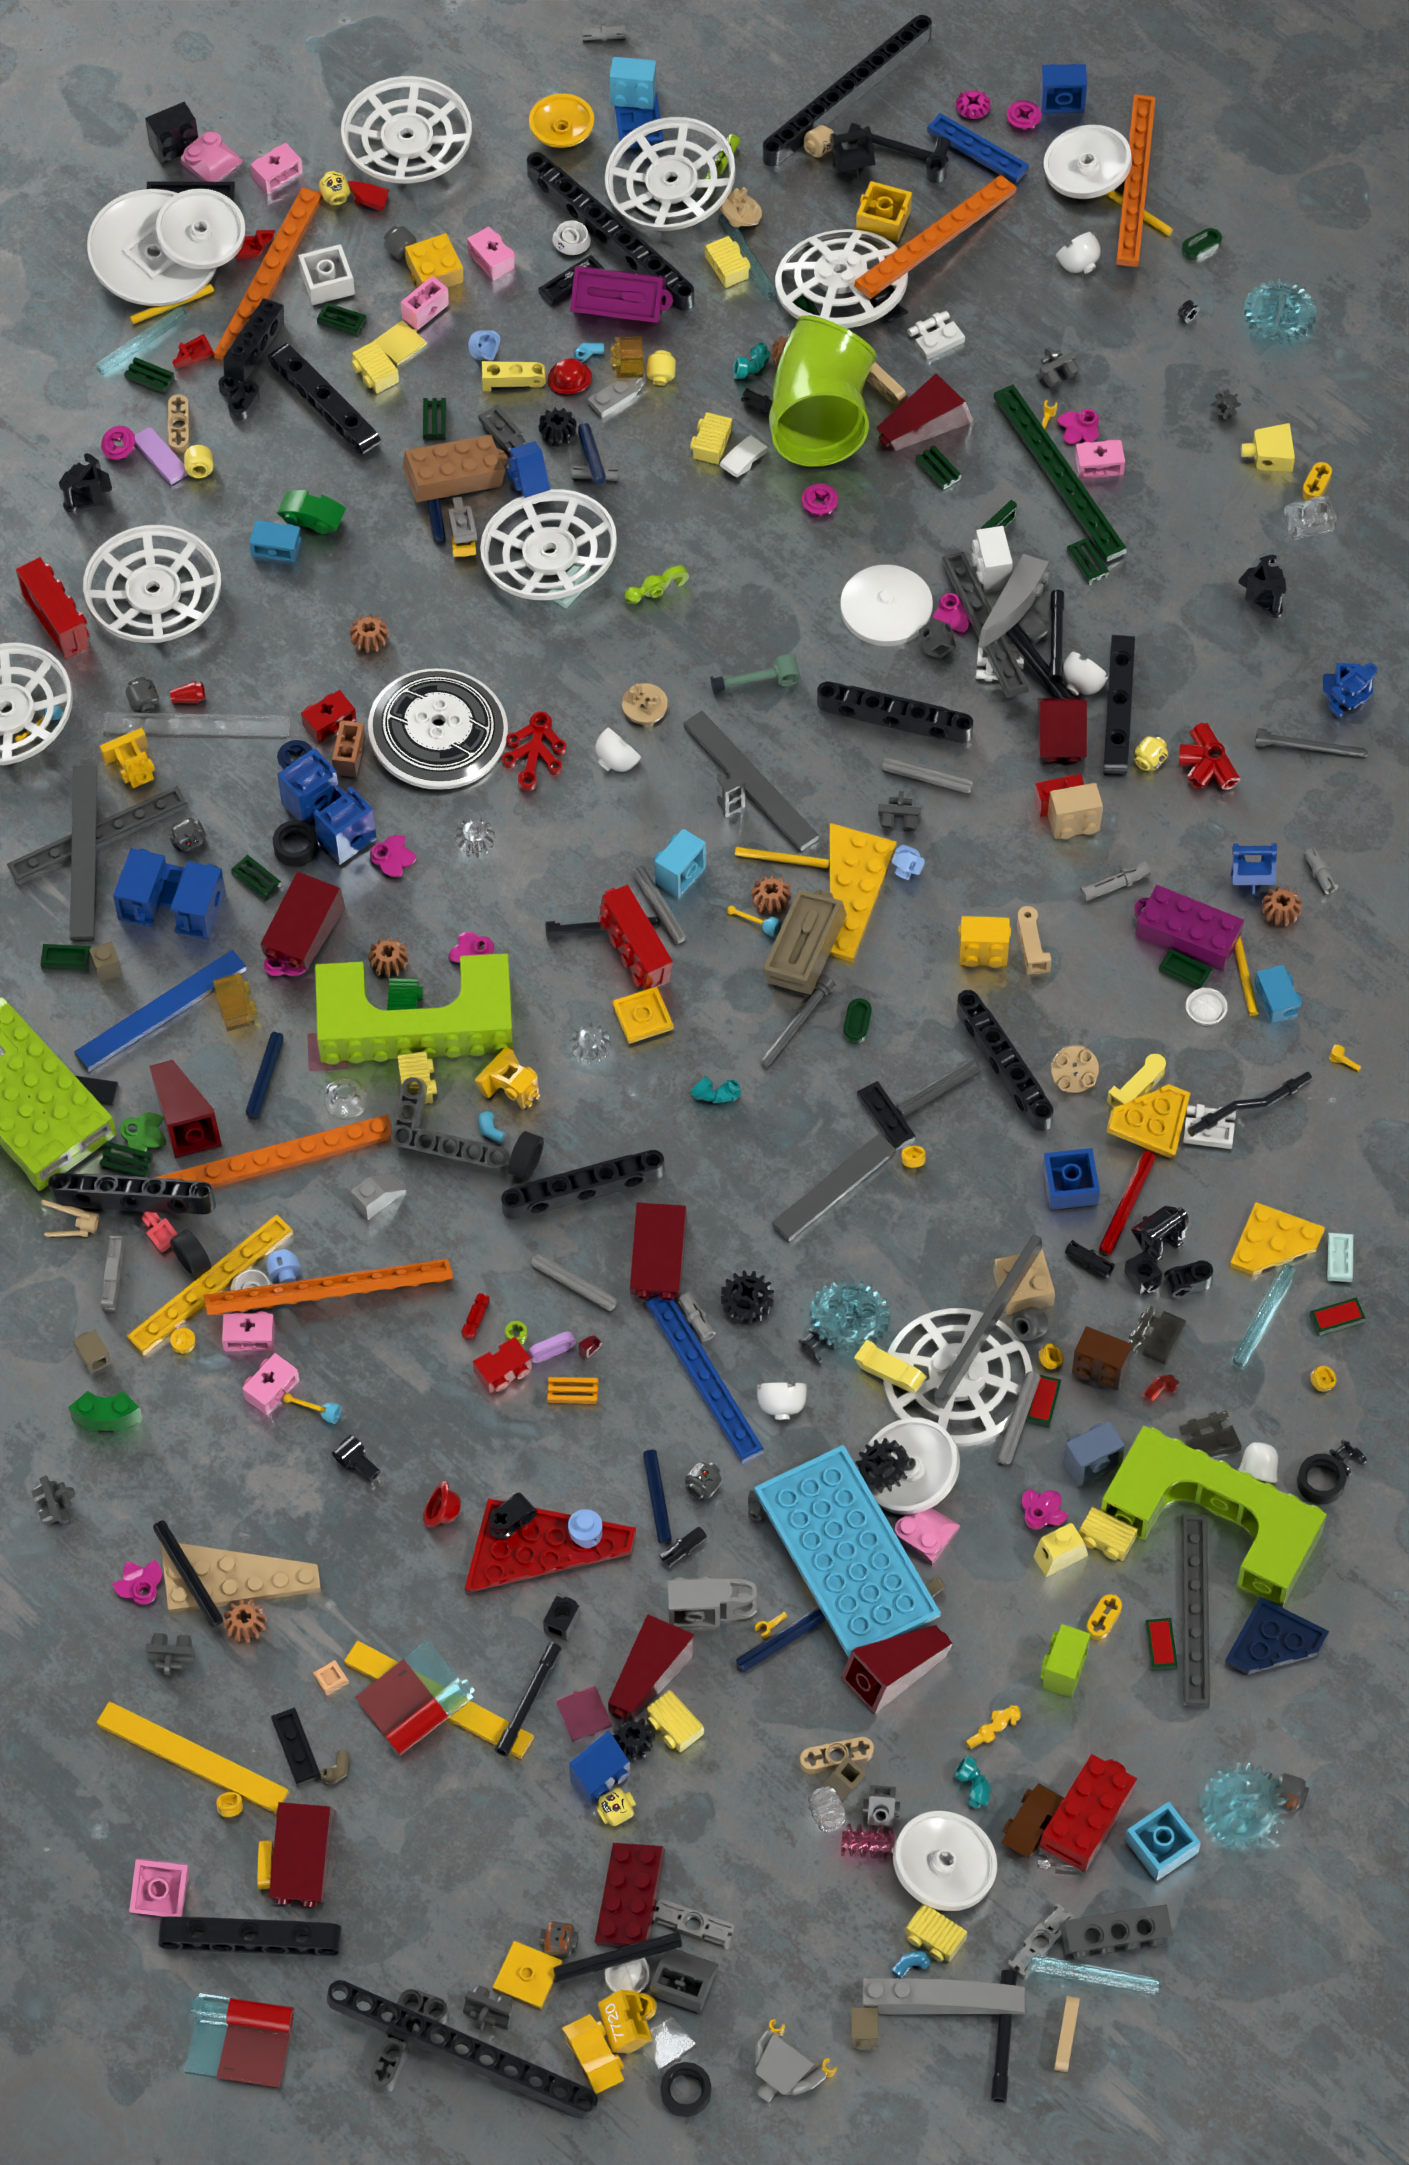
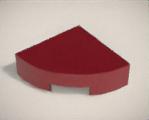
[578,1335,603,1360]

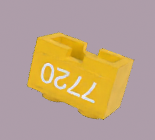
[598,1989,653,2054]

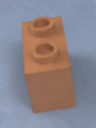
[332,720,365,778]

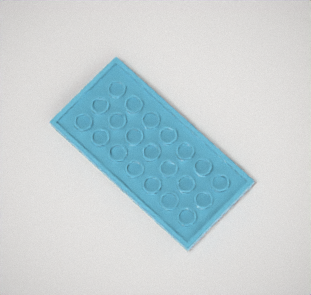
[754,1445,941,1658]

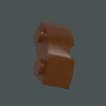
[1002,1783,1064,1858]

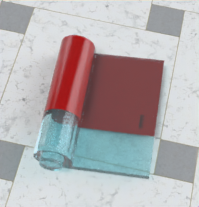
[355,1640,475,1756]
[185,1993,295,2088]

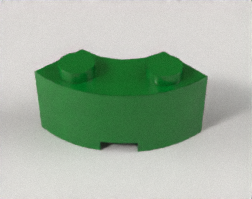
[277,490,346,535]
[69,1391,143,1432]

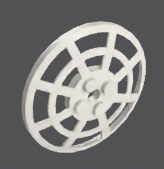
[341,76,472,183]
[605,117,736,231]
[775,229,908,329]
[480,489,617,600]
[83,525,221,643]
[0,643,73,765]
[883,1308,1032,1446]

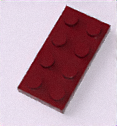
[594,1843,665,1947]

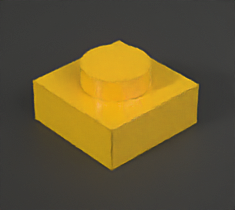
[451,536,476,557]

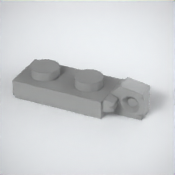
[588,369,647,418]
[448,497,477,543]

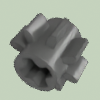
[1211,390,1241,419]

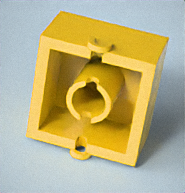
[856,181,912,242]
[405,233,463,288]
[958,916,1011,968]

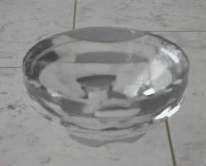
[324,1077,368,1119]

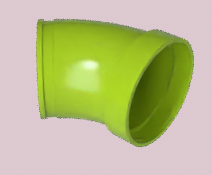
[769,315,877,467]

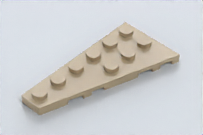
[161,1543,321,1614]

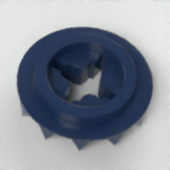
[277,740,313,769]

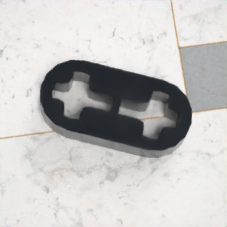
[228,381,260,420]

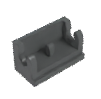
[717,764,745,818]

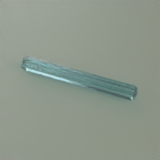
[718,214,776,298]
[96,306,188,375]
[1232,1264,1295,1368]
[1030,1955,1161,1995]

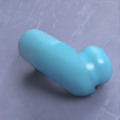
[574,343,604,362]
[478,1111,506,1144]

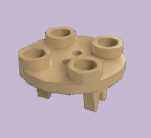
[719,187,762,228]
[622,683,668,727]
[1051,1045,1099,1093]

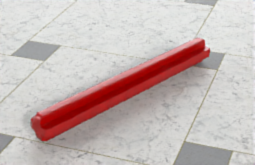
[1099,1151,1156,1255]

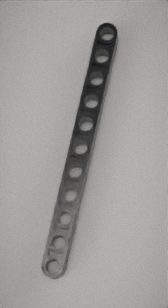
[762,15,932,167]
[327,1980,598,2119]

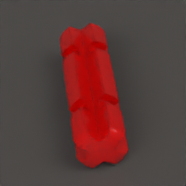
[461,1293,490,1339]

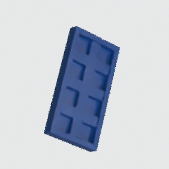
[614,92,664,149]

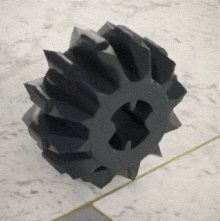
[538,407,577,446]
[613,1716,655,1762]

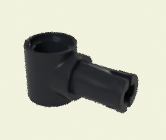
[926,137,950,183]
[331,1435,380,1482]

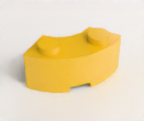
[562,2014,624,2094]

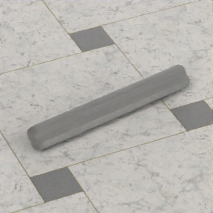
[882,757,973,793]
[633,866,686,944]
[531,1253,617,1311]
[996,1371,1041,1465]

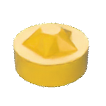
[901,1146,926,1168]
[170,1328,196,1354]
[1039,1343,1064,1370]
[1310,1366,1336,1392]
[216,1792,243,1817]
[638,1993,657,2021]

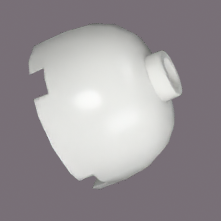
[1055,232,1101,274]
[1063,652,1109,696]
[595,727,642,772]
[757,1382,807,1420]

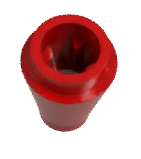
[170,681,206,703]

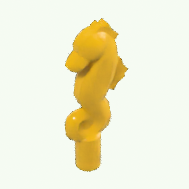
[965,1705,1021,1750]

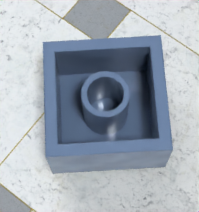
[1063,1421,1125,1488]

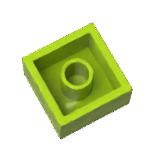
[1040,1624,1091,1698]

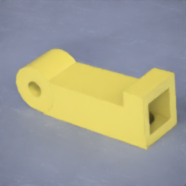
[481,361,546,391]
[1107,1054,1166,1108]
[854,1340,926,1393]

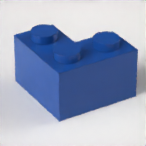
[506,441,550,498]

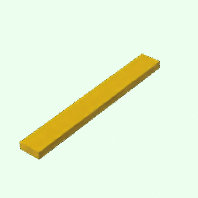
[127,1214,293,1356]
[344,1640,534,1759]
[96,1701,290,1815]

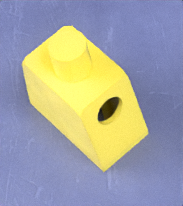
[1241,423,1295,472]
[1033,1523,1088,1577]

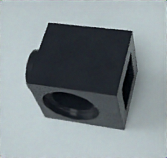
[1124,1250,1163,1295]
[543,1595,580,1641]

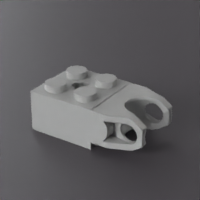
[667,1576,757,1629]

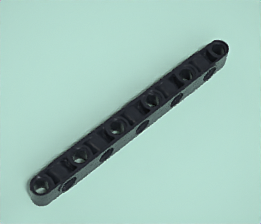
[526,152,694,311]

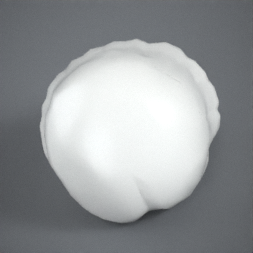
[1238,1442,1279,1483]

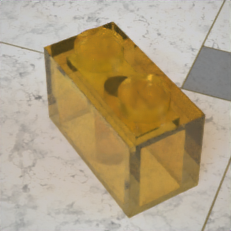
[611,336,644,379]
[213,973,257,1032]

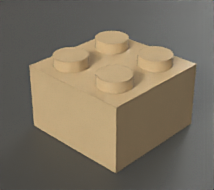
[1048,783,1103,840]
[993,1249,1055,1316]

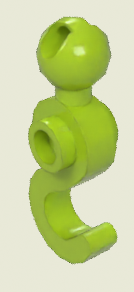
[624,565,689,604]

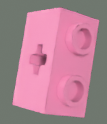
[250,142,303,194]
[467,227,515,281]
[401,276,449,330]
[1075,440,1125,479]
[222,1311,275,1351]
[242,1353,299,1416]

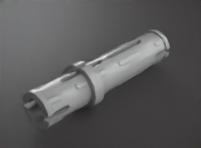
[1080,862,1151,902]

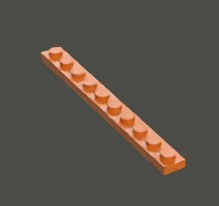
[1116,94,1156,267]
[854,175,1017,299]
[214,187,323,361]
[154,1114,392,1189]
[203,1259,453,1316]

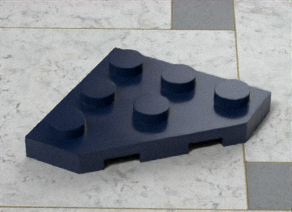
[1225,1597,1329,1674]

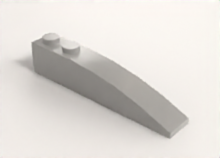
[978,554,1051,648]
[863,1978,1025,2015]

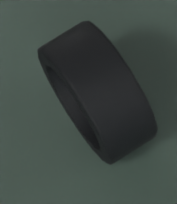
[272,820,318,867]
[508,1131,544,1180]
[170,1229,212,1278]
[1297,1453,1347,1504]
[660,2062,711,2117]

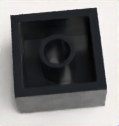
[145,101,198,164]

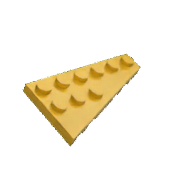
[829,823,897,963]

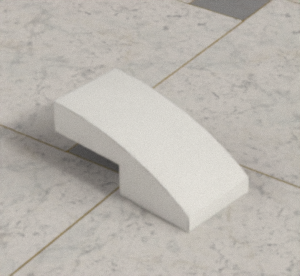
[719,435,768,478]

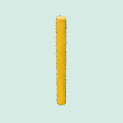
[1105,190,1173,236]
[129,284,214,325]
[735,847,830,869]
[1234,936,1259,1016]

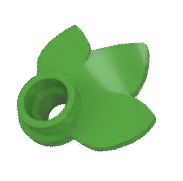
[120,1112,166,1159]

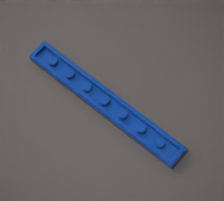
[74,950,247,1072]
[646,1296,764,1463]

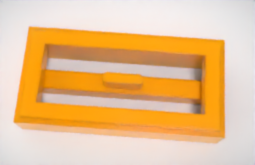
[547,1377,598,1404]

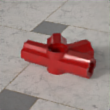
[1179,723,1240,790]

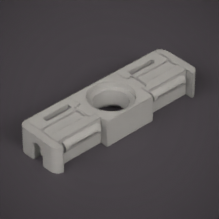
[101,1235,124,1312]
[652,1899,735,1949]
[1008,1904,1074,1980]

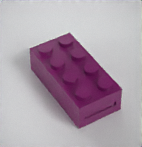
[570,266,673,323]
[1134,884,1244,971]

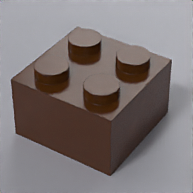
[1072,1326,1132,1390]

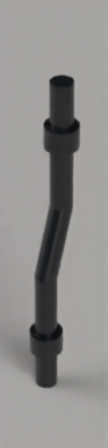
[1187,1072,1312,1137]

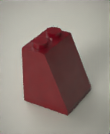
[1037,698,1087,762]

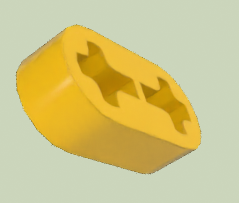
[1302,462,1332,502]
[1086,1594,1122,1641]
[257,1841,274,1889]

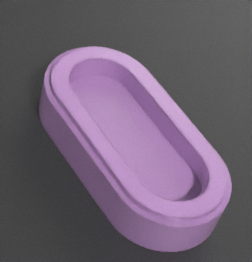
[527,1331,576,1363]

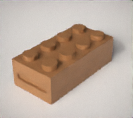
[402,435,508,503]

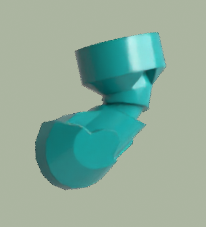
[733,343,771,379]
[689,1076,741,1104]
[954,1755,991,1809]

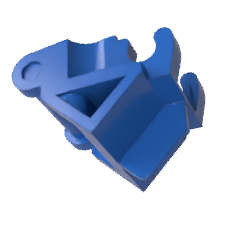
[1323,663,1378,718]
[1230,843,1277,895]

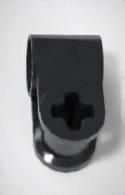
[1164,1260,1213,1299]
[489,1492,538,1540]

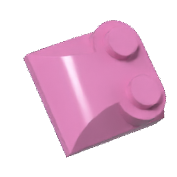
[180,131,243,182]
[893,1508,960,1566]
[129,1859,189,1917]

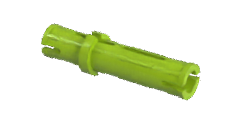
[702,134,741,191]

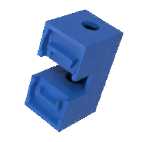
[277,748,377,865]
[113,848,226,940]

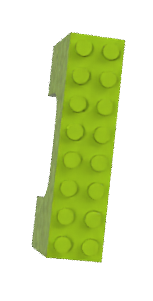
[315,953,514,1065]
[1101,1425,1327,1608]

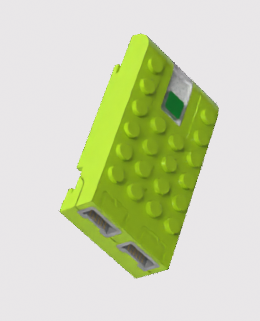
[0,997,117,1191]

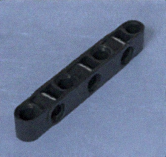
[268,343,381,455]
[1103,635,1135,774]
[817,681,973,743]
[957,990,1054,1131]
[501,1150,665,1219]
[48,1173,216,1215]
[158,1916,342,1956]

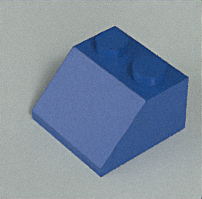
[569,1731,630,1803]

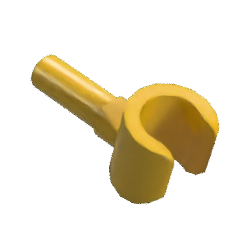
[1041,400,1057,429]
[1330,1045,1361,1072]
[755,1612,787,1639]

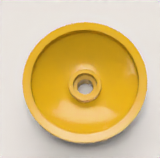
[529,93,594,148]

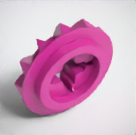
[956,89,990,119]
[1006,100,1042,131]
[101,426,137,461]
[802,484,838,517]

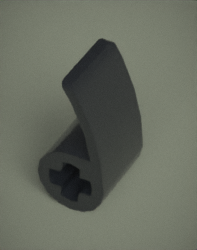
[870,285,908,321]

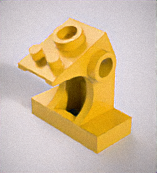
[99,727,155,788]
[475,1047,540,1110]

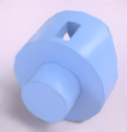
[468,330,501,361]
[891,845,925,880]
[267,1249,302,1283]
[568,1509,602,1548]

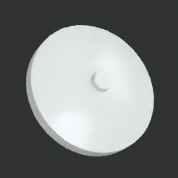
[1044,125,1132,199]
[156,189,245,269]
[841,565,933,646]
[864,1418,960,1515]
[893,1811,997,1911]

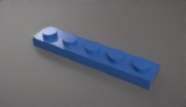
[927,113,1029,184]

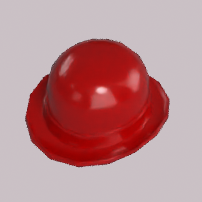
[547,358,592,395]
[423,1481,461,1528]

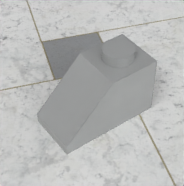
[351,1173,406,1220]

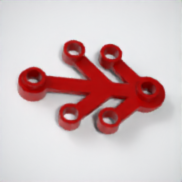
[502,711,566,791]

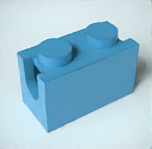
[249,520,302,562]
[1254,964,1302,1023]

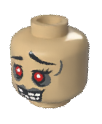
[804,125,834,158]

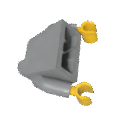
[754,2019,838,2102]

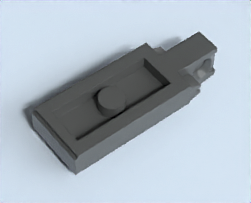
[478,405,525,452]

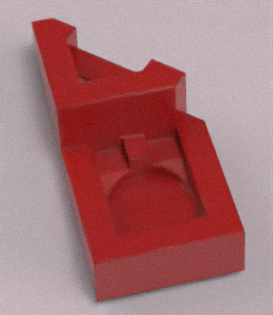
[348,181,389,212]
[236,230,275,260]
[172,334,214,369]

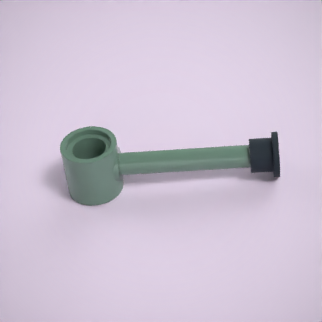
[710,654,801,695]

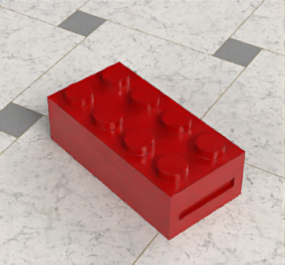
[16,557,90,660]
[598,884,673,991]
[1039,1754,1137,1873]

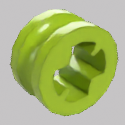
[505,1321,528,1345]

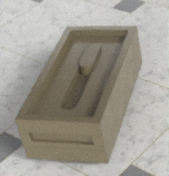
[763,889,847,995]

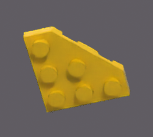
[1106,1084,1191,1159]
[1230,1202,1325,1276]

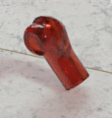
[1143,1374,1180,1401]

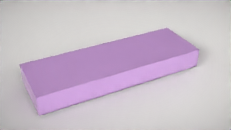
[135,426,188,485]

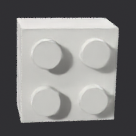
[298,244,355,305]
[971,526,1013,593]

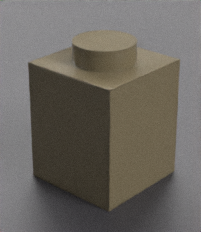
[89,942,122,983]
[73,1330,112,1375]
[822,1756,867,1802]
[851,2007,878,2050]

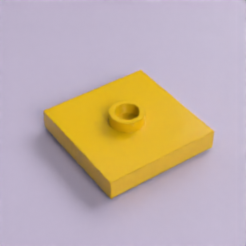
[612,986,674,1044]
[492,1941,563,2010]

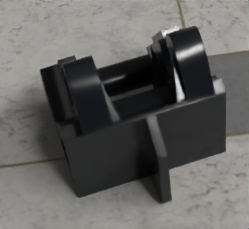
[829,126,876,179]
[59,453,112,512]
[1238,555,1286,618]
[1131,1206,1189,1263]

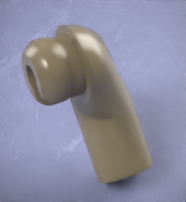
[320,1750,350,1784]

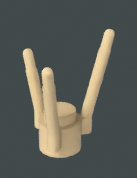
[41,1200,99,1237]

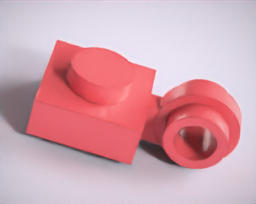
[141,1211,178,1253]

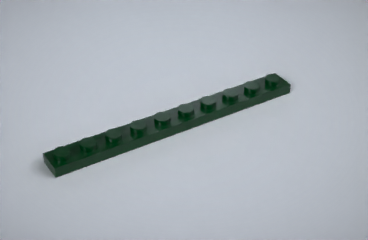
[994,384,1127,562]

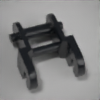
[798,1329,836,1364]
[1329,1439,1367,1476]

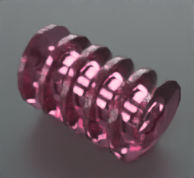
[841,1823,895,1860]

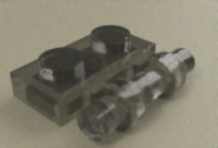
[1128,1306,1186,1365]
[1179,1410,1242,1459]

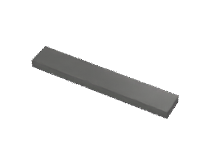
[772,1134,896,1242]

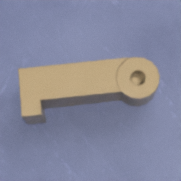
[1017,906,1051,975]

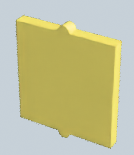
[375,320,427,366]

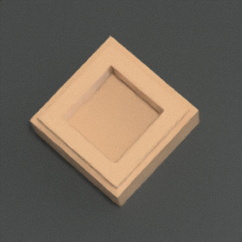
[313,1660,349,1696]

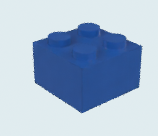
[1040,64,1087,114]
[1042,1148,1100,1210]

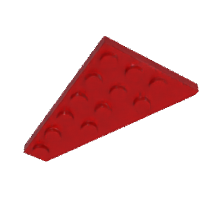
[465,1498,636,1593]

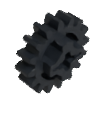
[721,1270,774,1324]
[855,1438,911,1493]

